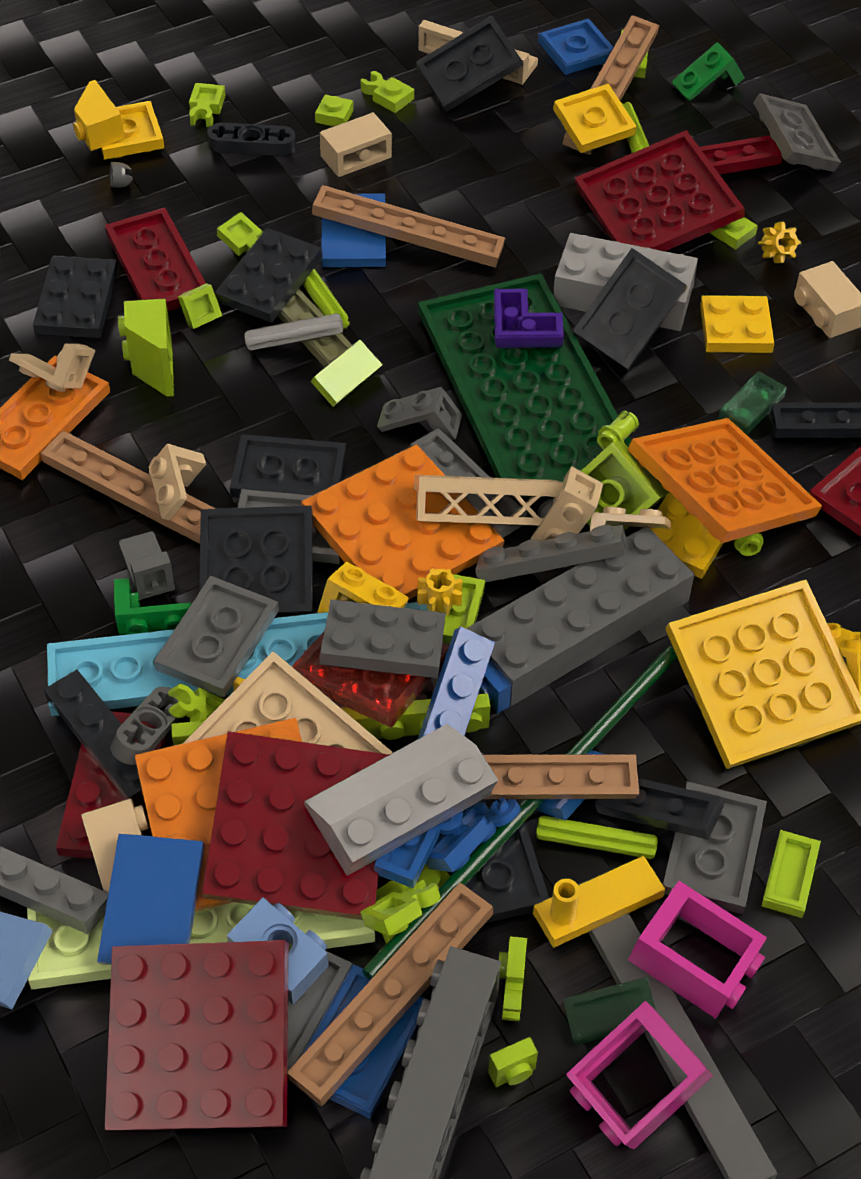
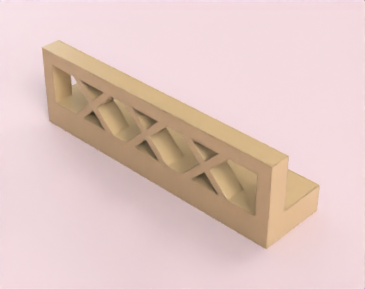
[419,20,538,85]
[414,475,563,525]

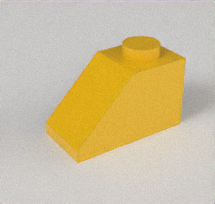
[73,80,125,151]

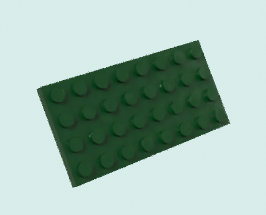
[418,273,631,503]

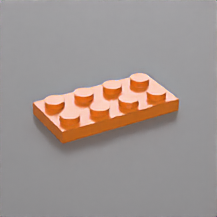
[0,356,110,480]

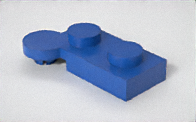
[426,798,521,872]
[374,811,463,888]

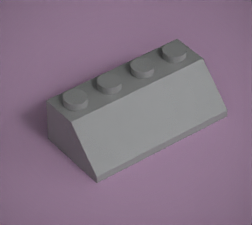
[304,724,498,876]

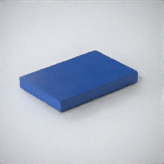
[321,194,386,267]
[97,833,205,965]
[303,964,429,1119]

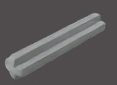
[245,313,343,350]

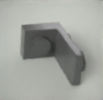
[377,387,462,440]
[119,531,175,600]

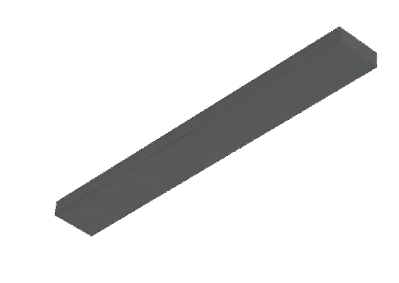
[579,880,778,1179]

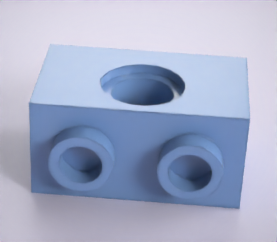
[227,898,329,1005]

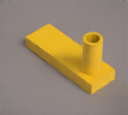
[533,856,665,948]

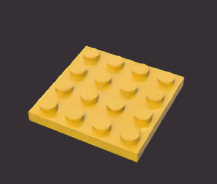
[665,580,861,769]

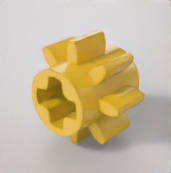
[758,222,801,263]
[417,568,463,615]

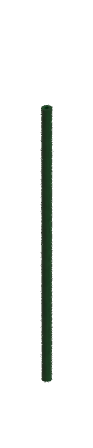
[362,646,678,981]

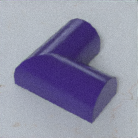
[494,289,564,348]

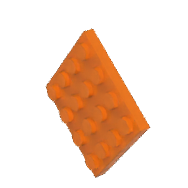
[628,418,822,543]
[301,444,505,600]
[135,718,302,912]

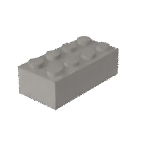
[553,233,698,331]

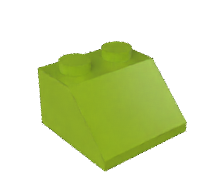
[118,299,174,396]
[581,440,668,531]

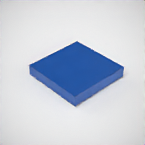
[538,19,614,75]

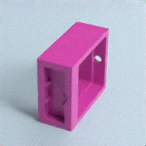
[628,881,767,1019]
[566,1001,714,1149]

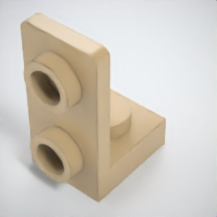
[9,343,95,392]
[149,444,206,520]
[531,466,603,541]
[590,507,671,531]

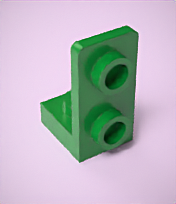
[672,42,745,101]
[114,578,191,636]

